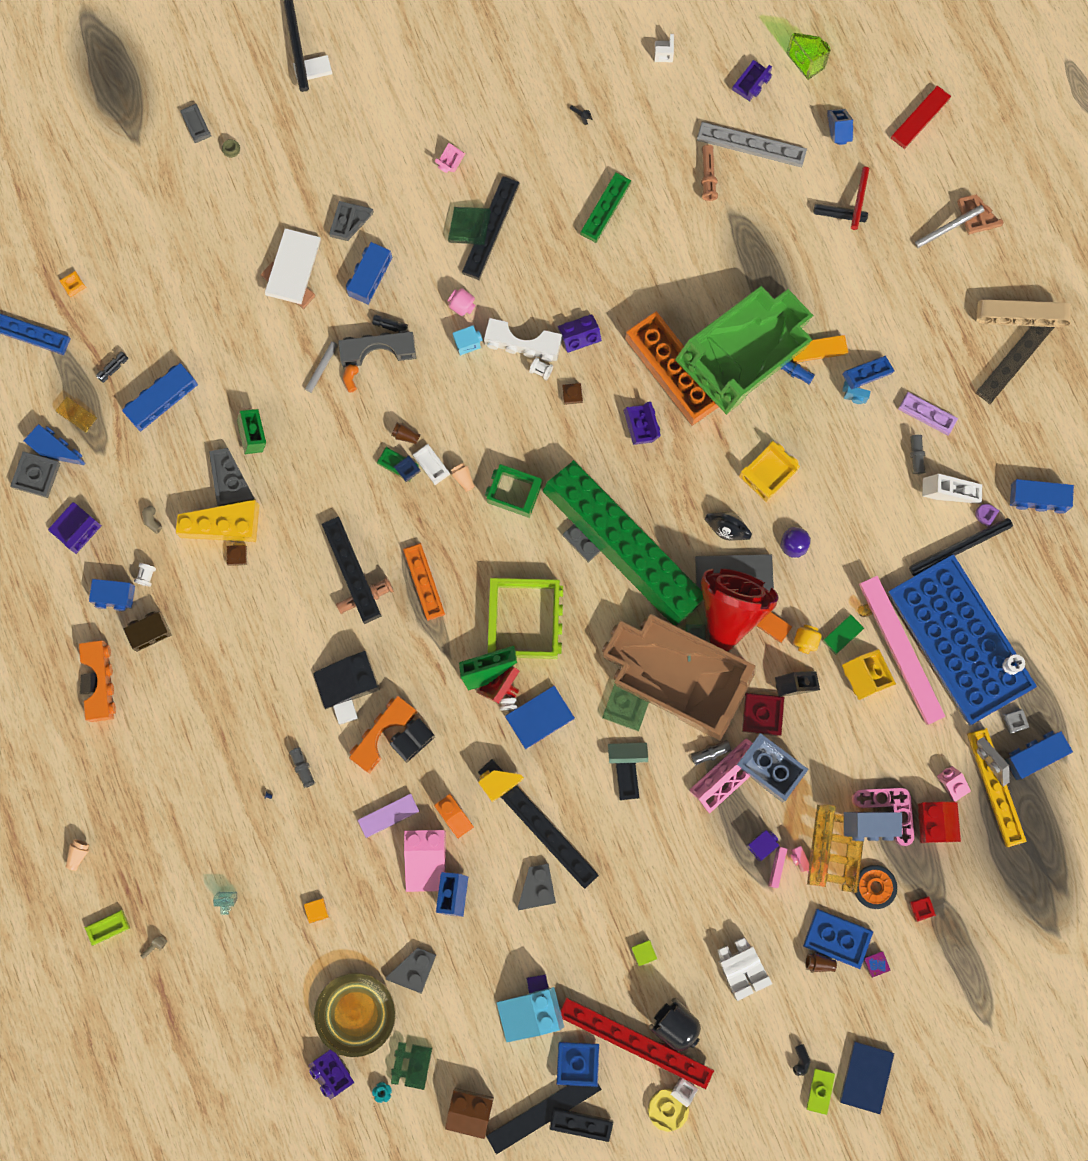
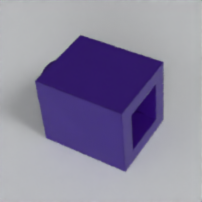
[746,830,779,861]

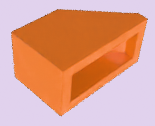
[434,794,474,839]

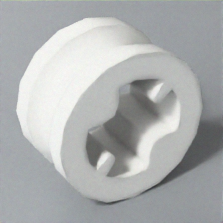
[500,698,517,710]

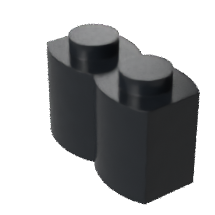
[390,718,435,763]

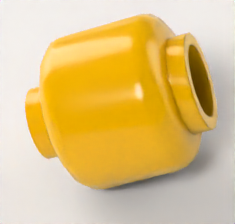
[793,624,822,654]

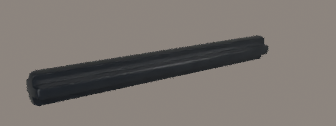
[284,0,309,92]
[909,518,1013,576]

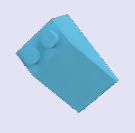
[496,987,565,1042]

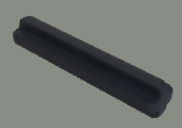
[813,203,868,223]

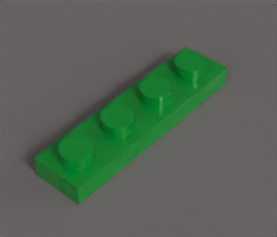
[580,172,632,243]

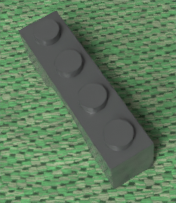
[338,330,417,368]

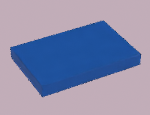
[505,686,575,750]
[803,909,874,969]

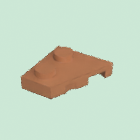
[957,194,1004,235]

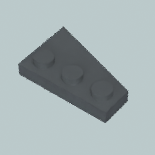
[209,448,255,507]

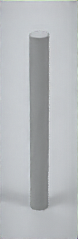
[915,205,984,248]

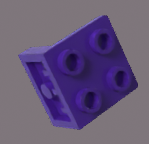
[48,502,102,554]

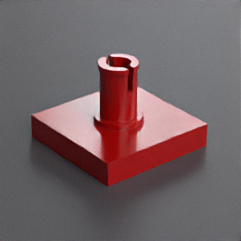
[476,666,520,704]

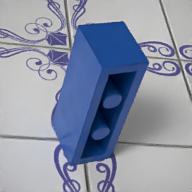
[346,242,393,305]
[1010,479,1074,514]
[1005,730,1073,780]

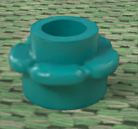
[372,1082,392,1103]

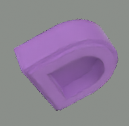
[975,504,1000,527]

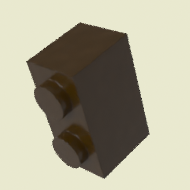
[123,611,172,652]

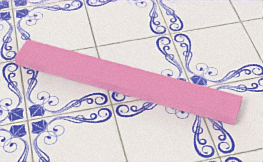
[859,576,946,725]

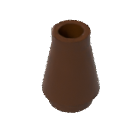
[391,422,421,444]
[805,952,837,973]

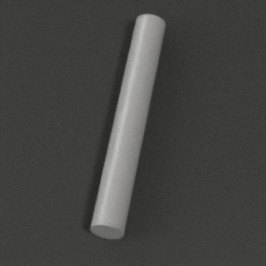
[305,342,338,393]

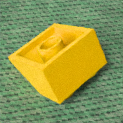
[842,649,896,700]

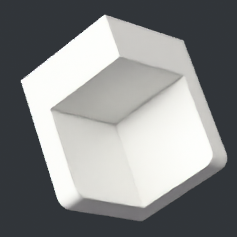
[655,34,674,62]

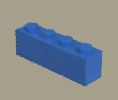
[122,363,198,432]

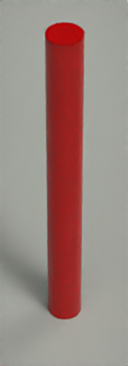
[851,166,870,230]

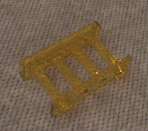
[807,805,864,893]

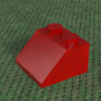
[918,802,961,843]

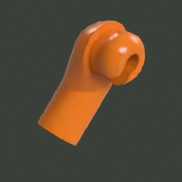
[342,364,359,393]

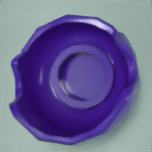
[780,527,811,558]

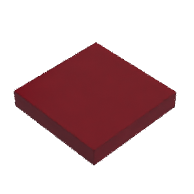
[742,693,785,736]

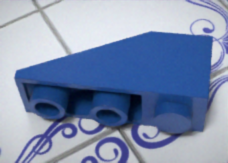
[23,424,86,465]

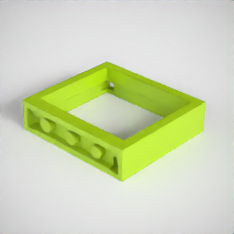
[488,578,563,659]

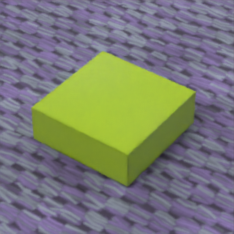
[631,940,657,966]

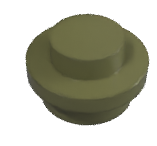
[222,139,240,158]

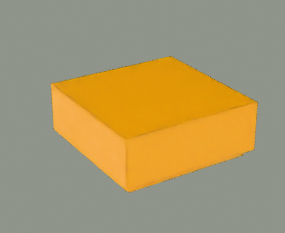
[59,271,86,297]
[304,898,329,924]

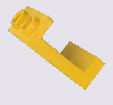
[739,441,800,502]

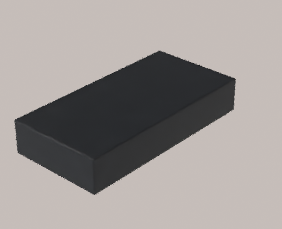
[616,763,640,801]

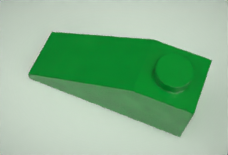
[459,646,517,691]

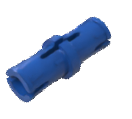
[781,361,815,385]

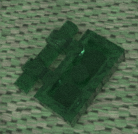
[390,1042,433,1090]

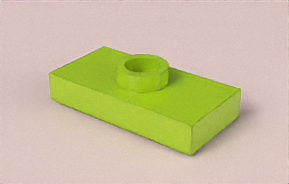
[806,1068,835,1115]

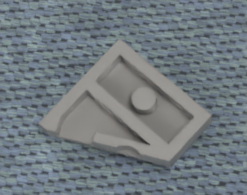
[977,737,1010,787]

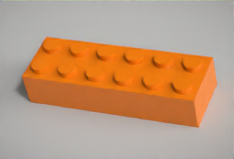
[625,311,719,426]

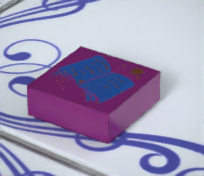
[864,951,891,978]

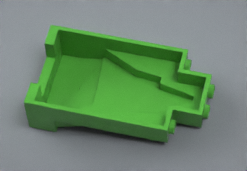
[675,286,814,415]

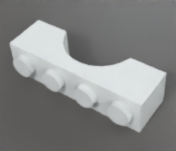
[484,318,562,362]

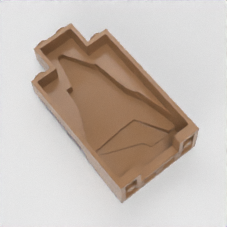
[602,614,756,741]

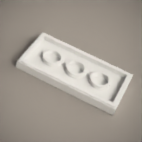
[265,229,321,304]

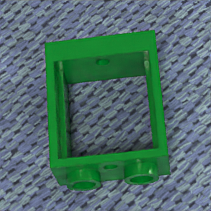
[485,464,543,518]

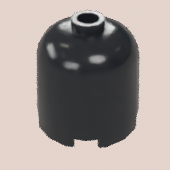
[649,998,701,1051]

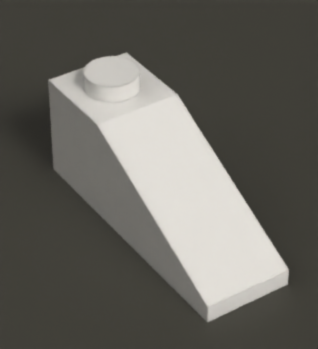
[922,474,982,504]

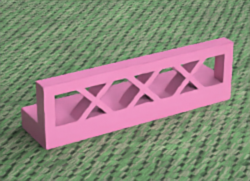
[689,738,753,813]

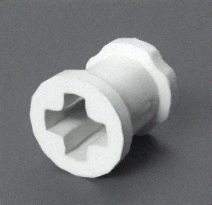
[529,357,553,380]
[134,563,156,587]
[1002,655,1025,675]

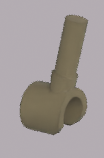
[140,936,167,959]

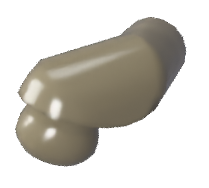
[142,506,162,534]

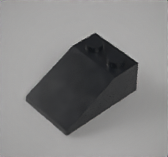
[313,651,380,710]

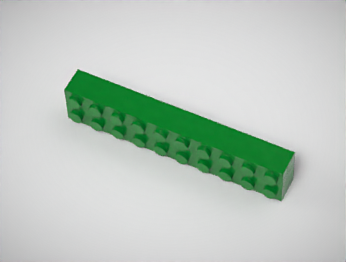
[543,460,704,626]

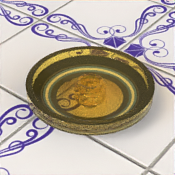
[314,973,396,1057]

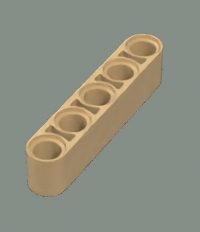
[976,300,1071,327]

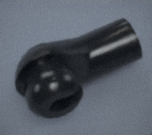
[793,1044,811,1076]

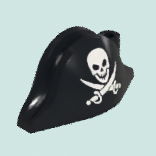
[704,512,752,541]

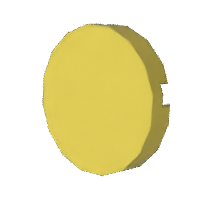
[648,1089,689,1132]

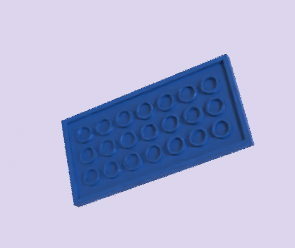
[887,554,1037,726]

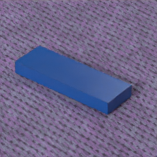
[842,355,895,390]

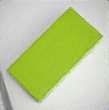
[84,910,130,946]

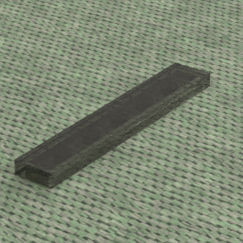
[976,326,1055,404]

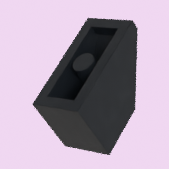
[775,671,820,696]

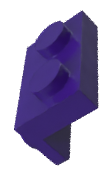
[732,60,772,102]
[558,314,602,353]
[623,401,661,445]

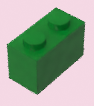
[237,409,266,454]

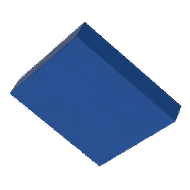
[557,1042,600,1087]

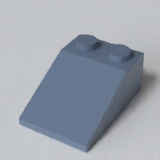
[737,733,809,803]

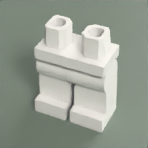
[717,937,772,1001]

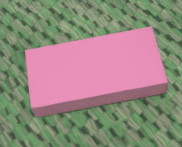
[768,847,787,888]

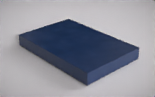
[839,1041,895,1114]

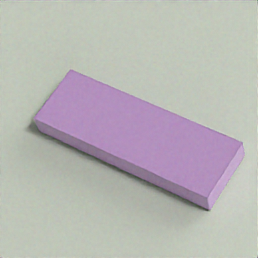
[898,392,958,436]
[358,794,420,838]

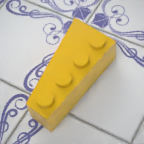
[176,500,260,542]

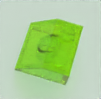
[786,33,831,80]

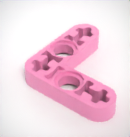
[852,788,914,846]

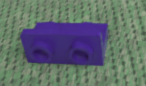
[308,1049,355,1100]

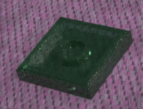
[448,207,491,245]
[602,684,649,732]

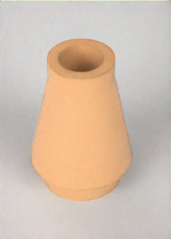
[451,463,475,492]
[65,839,89,871]

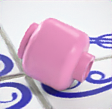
[447,288,476,316]

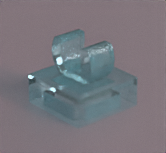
[213,892,237,915]

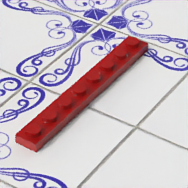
[561,998,714,1089]

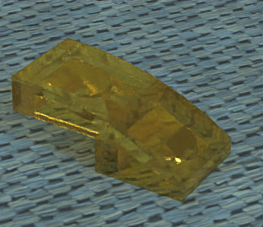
[55,397,97,433]

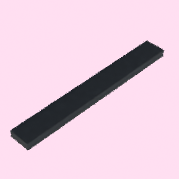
[478,759,599,889]

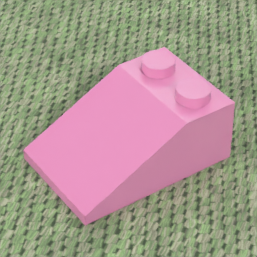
[404,830,446,892]

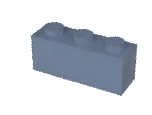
[844,812,902,841]

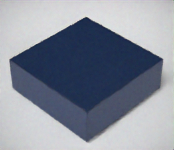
[394,456,421,482]

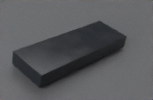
[549,1107,614,1142]

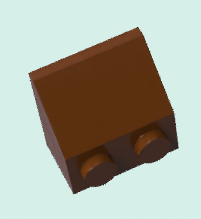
[445,1088,494,1139]

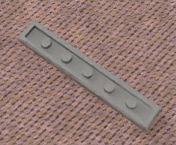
[697,122,807,168]

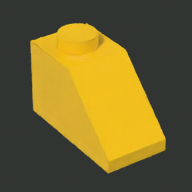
[478,770,524,802]

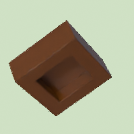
[562,383,583,405]
[227,545,247,566]

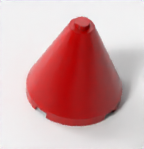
[701,569,779,652]

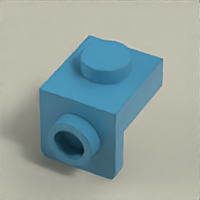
[842,381,871,404]

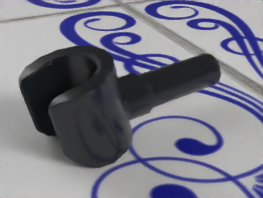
[570,106,593,125]

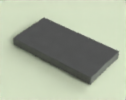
[695,554,774,591]

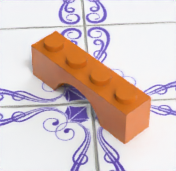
[79,640,116,722]
[349,696,417,774]

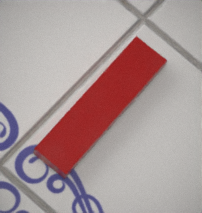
[891,85,951,149]

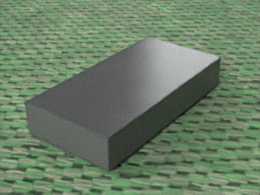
[180,104,212,143]

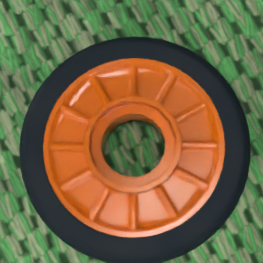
[854,865,897,909]

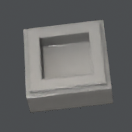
[1003,709,1029,734]

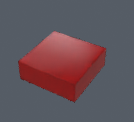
[909,896,936,922]

